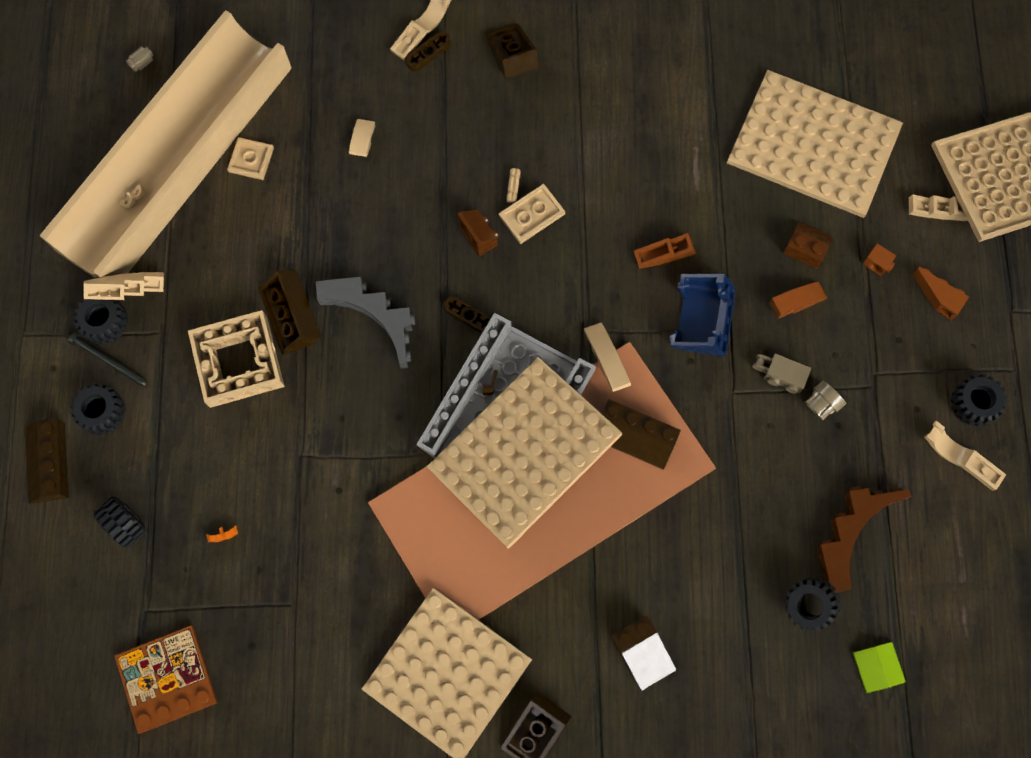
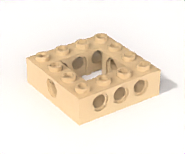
[188,310,285,408]

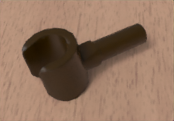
[483,370,498,396]

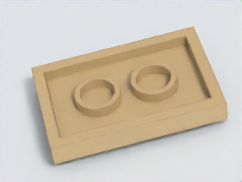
[499,184,565,244]

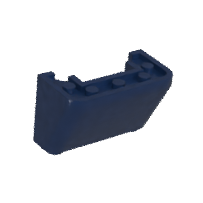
[669,274,735,356]

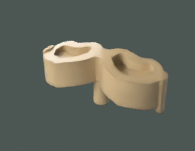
[118,184,144,209]

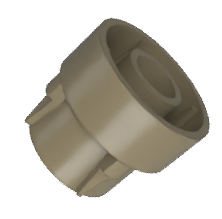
[805,380,846,420]

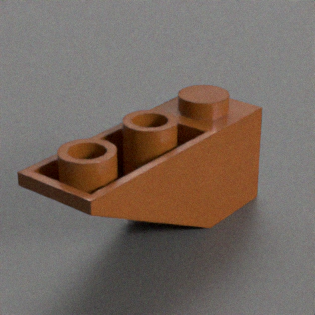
[913,266,969,321]

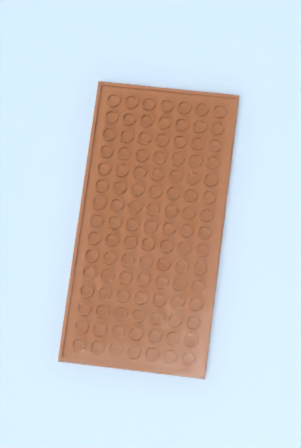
[368,342,716,620]

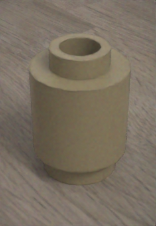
[126,46,153,72]

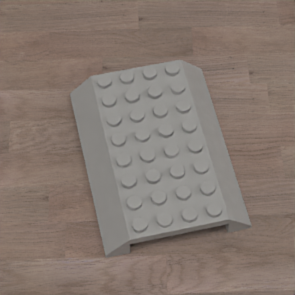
[416,313,596,458]

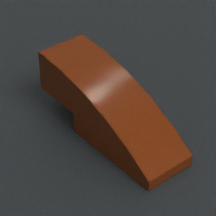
[634,233,696,268]
[769,282,827,319]

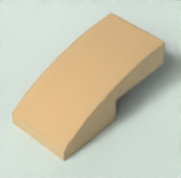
[349,119,375,157]

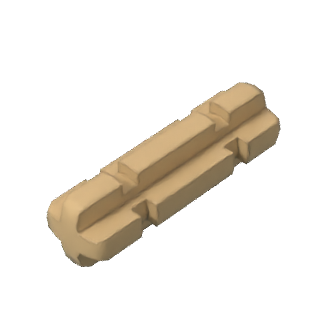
[507,168,520,204]

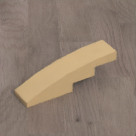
[909,195,968,221]
[84,272,164,300]
[584,322,631,392]

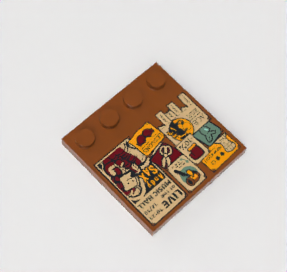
[115,625,218,734]

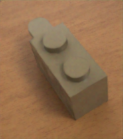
[753,354,811,393]

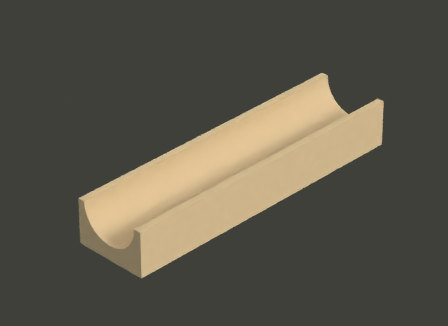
[40,10,292,279]

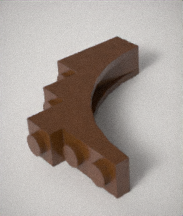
[817,486,911,593]

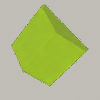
[853,642,906,693]

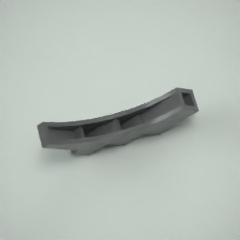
[316,277,415,369]

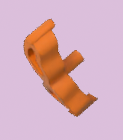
[206,525,238,543]

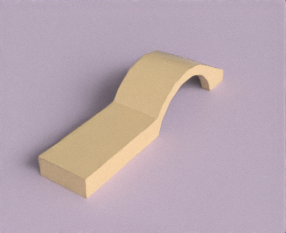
[390,0,451,61]
[925,421,1006,491]

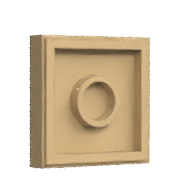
[227,137,274,180]

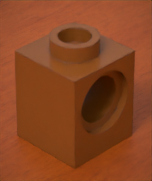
[863,243,896,276]

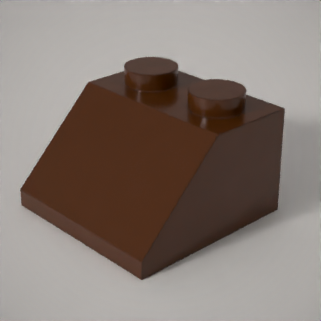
[457,210,499,257]
[783,222,833,269]

